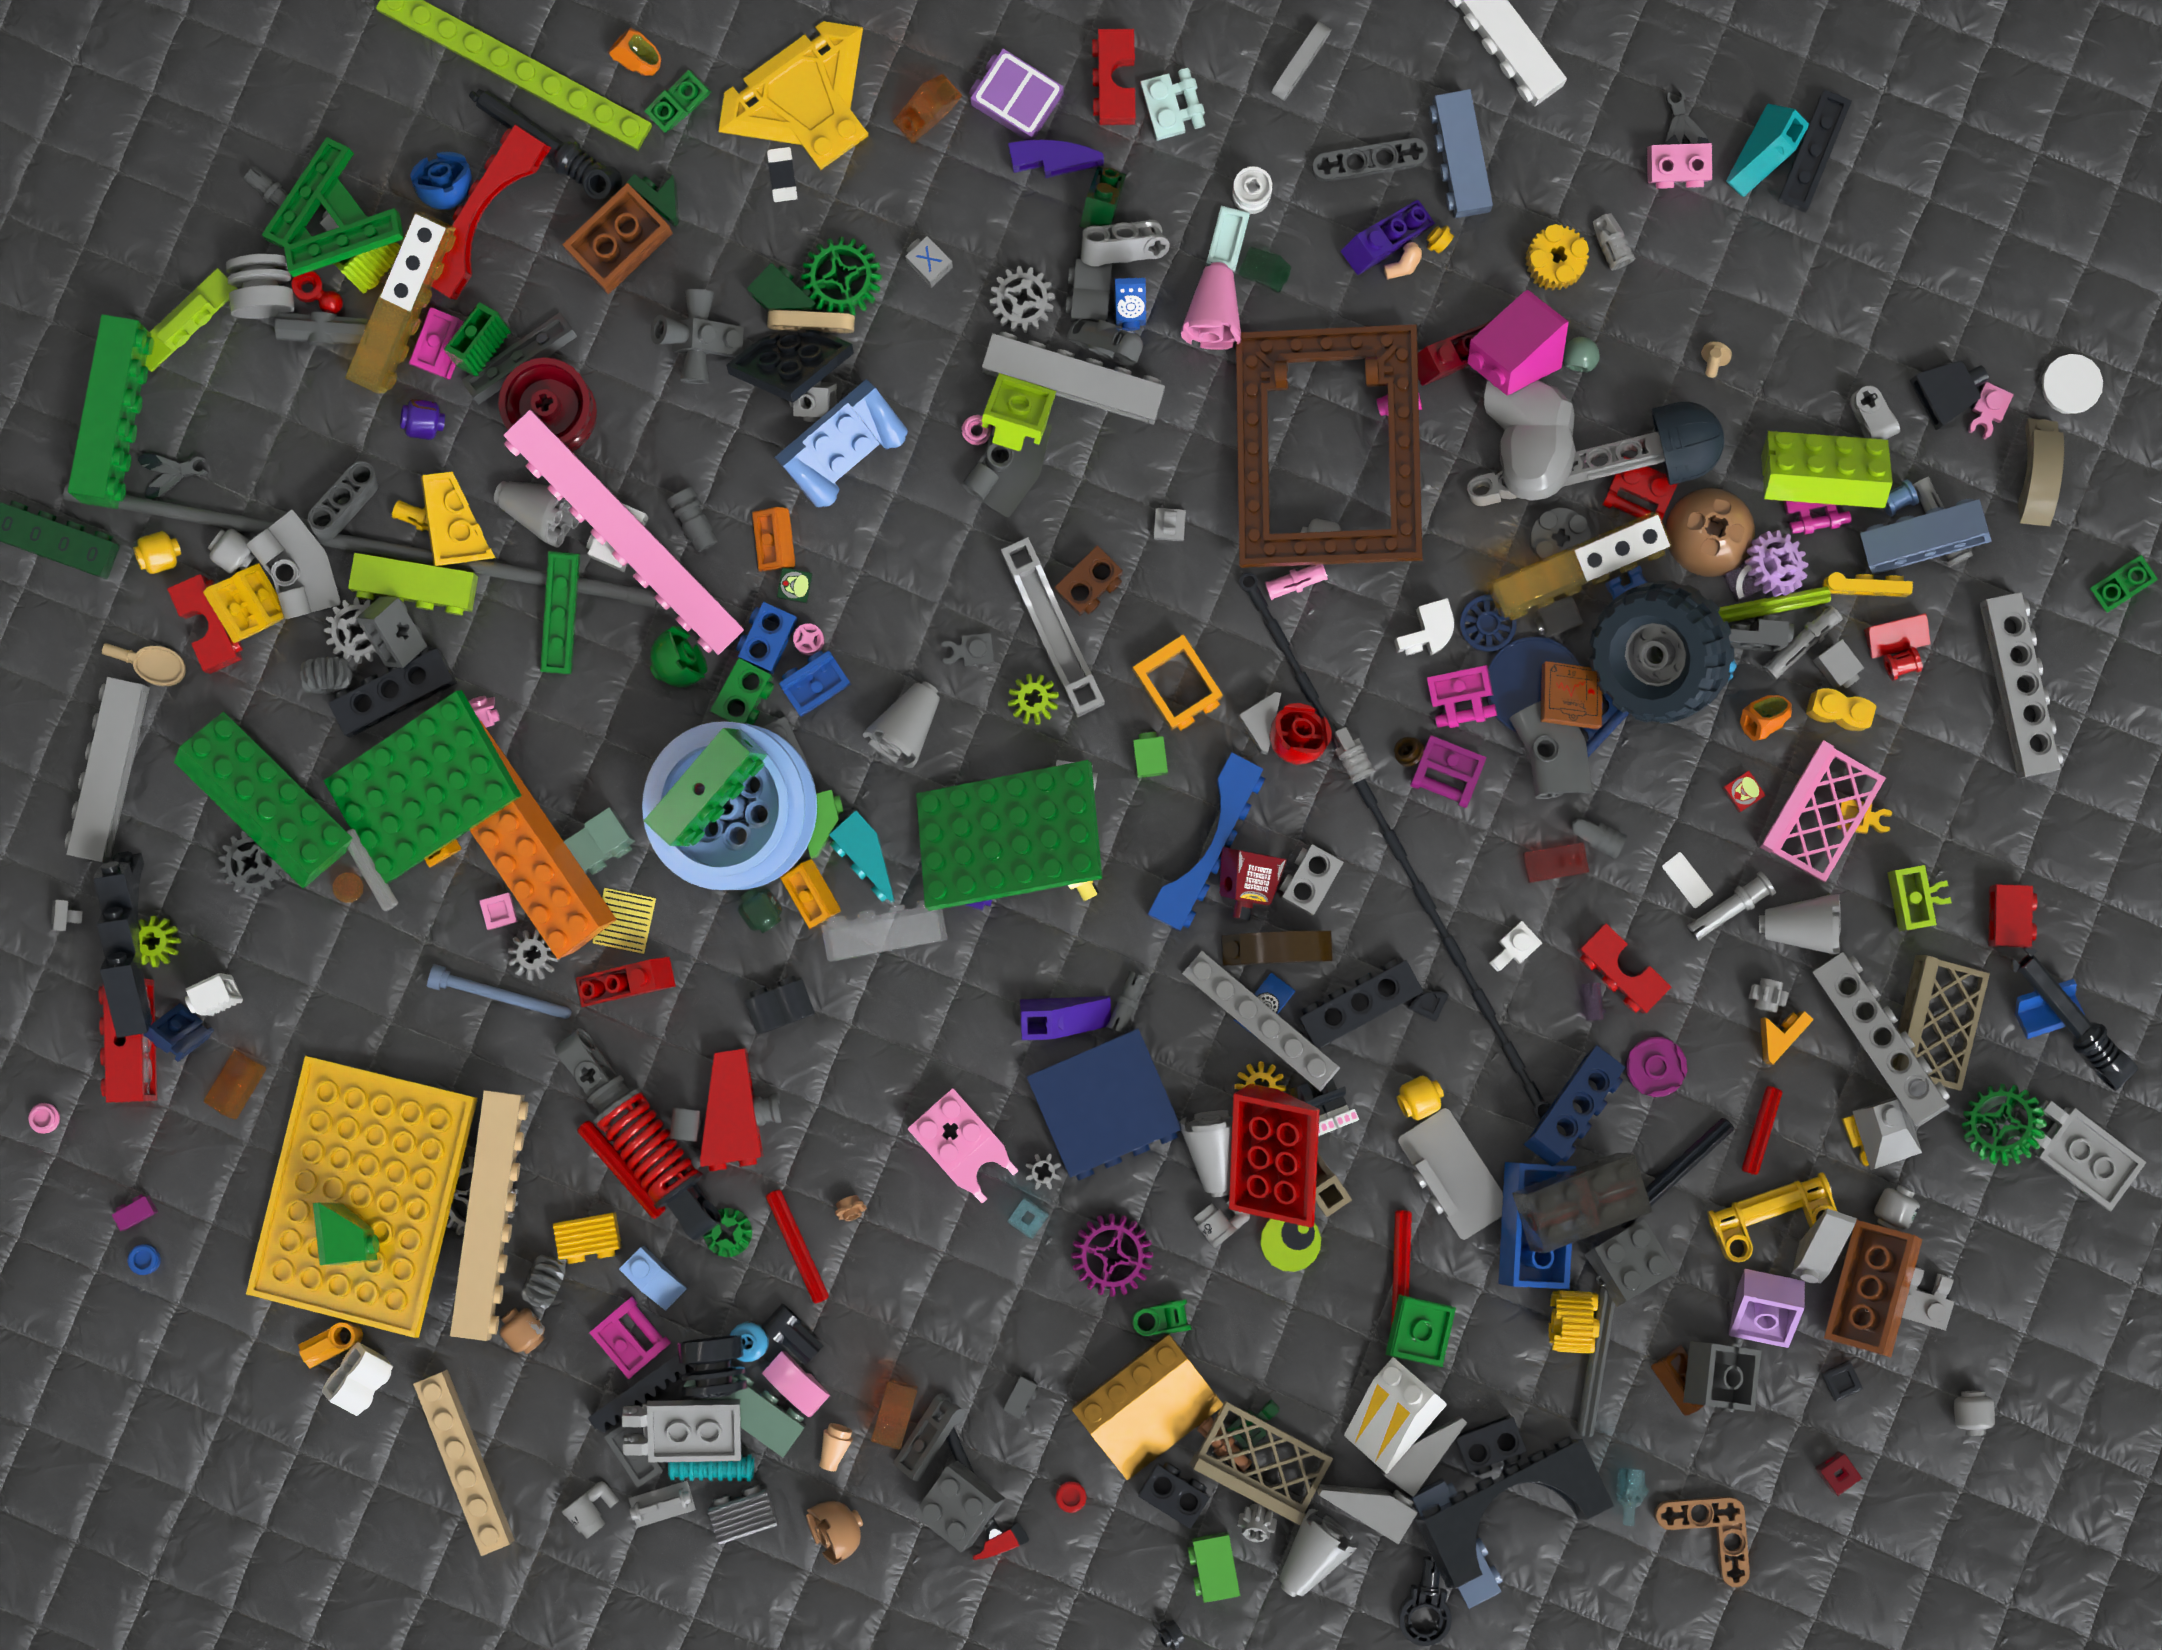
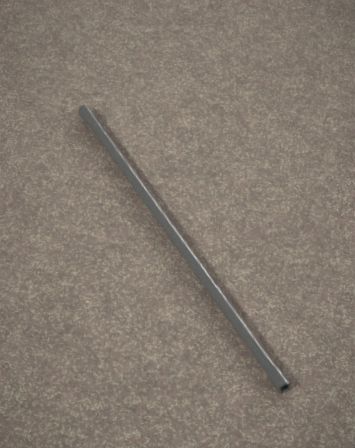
[63,483,658,608]

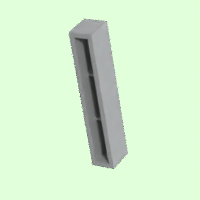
[982,332,1165,425]
[65,677,150,863]

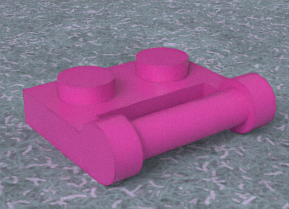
[589,1296,671,1379]

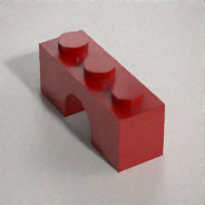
[1092,29,1136,125]
[167,574,243,674]
[1577,923,1672,1014]

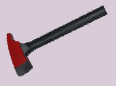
[946,1427,1029,1560]

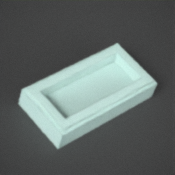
[1206,206,1250,272]

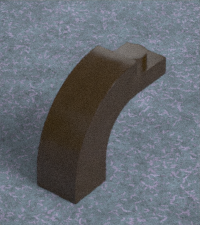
[1222,931,1333,966]

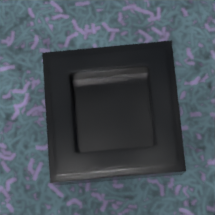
[1821,1360,1863,1402]

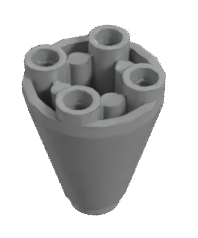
[494,481,579,548]

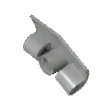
[246,510,341,620]

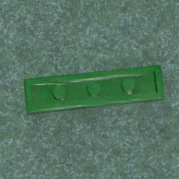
[540,551,580,674]

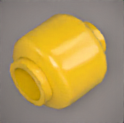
[133,531,181,574]
[1396,1075,1444,1121]

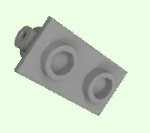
[629,1480,696,1528]

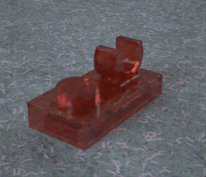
[1523,842,1589,883]

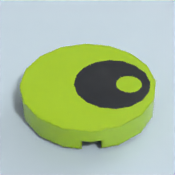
[1260,1219,1321,1272]

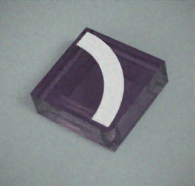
[1723,564,1763,602]

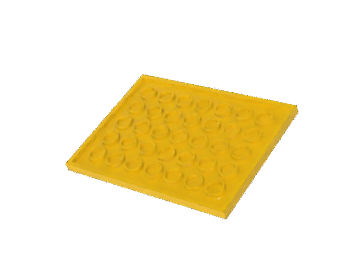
[246,1056,478,1338]

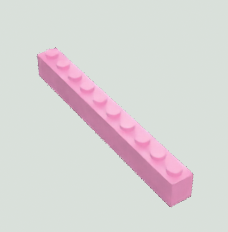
[503,409,744,655]

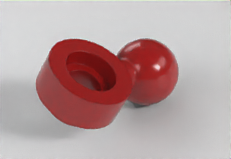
[292,271,343,314]

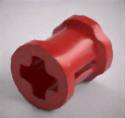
[1884,647,1923,681]

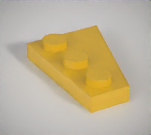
[421,472,495,566]

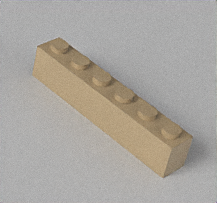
[413,1370,515,1556]

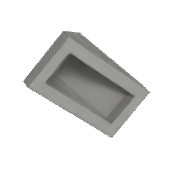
[1238,692,1281,755]

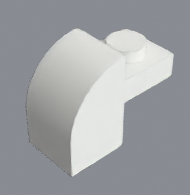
[1394,598,1454,656]

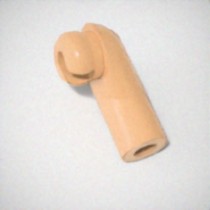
[1384,242,1422,280]

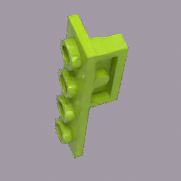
[145,268,238,372]

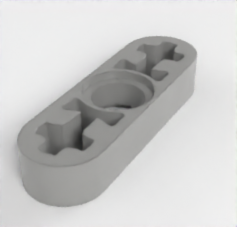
[1271,21,1332,101]

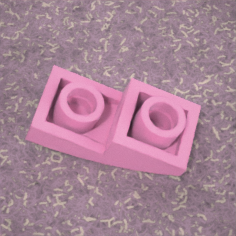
[762,1351,830,1418]

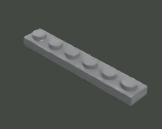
[1182,951,1340,1091]

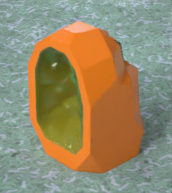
[608,28,661,76]
[1740,695,1792,741]

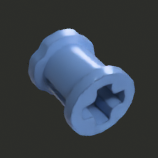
[1884,480,1919,517]

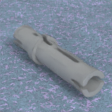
[1763,605,1843,680]

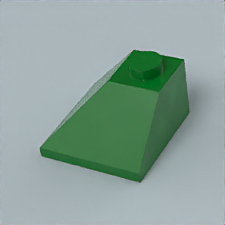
[313,1202,379,1265]

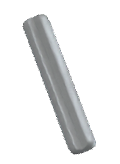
[346,829,398,911]

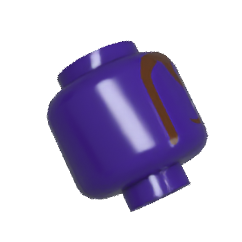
[400,399,445,440]

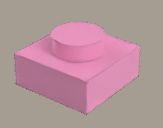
[480,893,518,930]

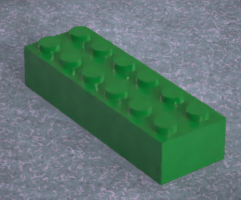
[68,314,154,509]
[174,712,353,889]

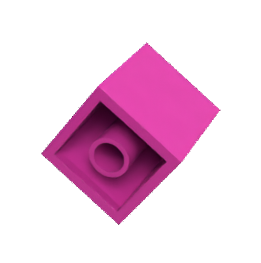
[1467,290,1569,396]

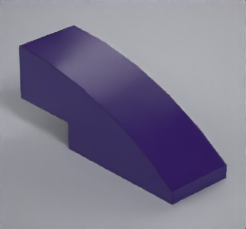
[1008,140,1104,178]

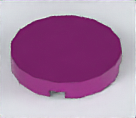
[1626,1037,1687,1097]

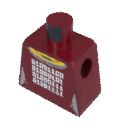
[1219,847,1286,920]

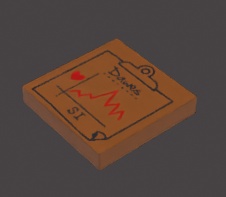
[1541,661,1602,729]

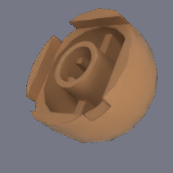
[806,1501,863,1565]

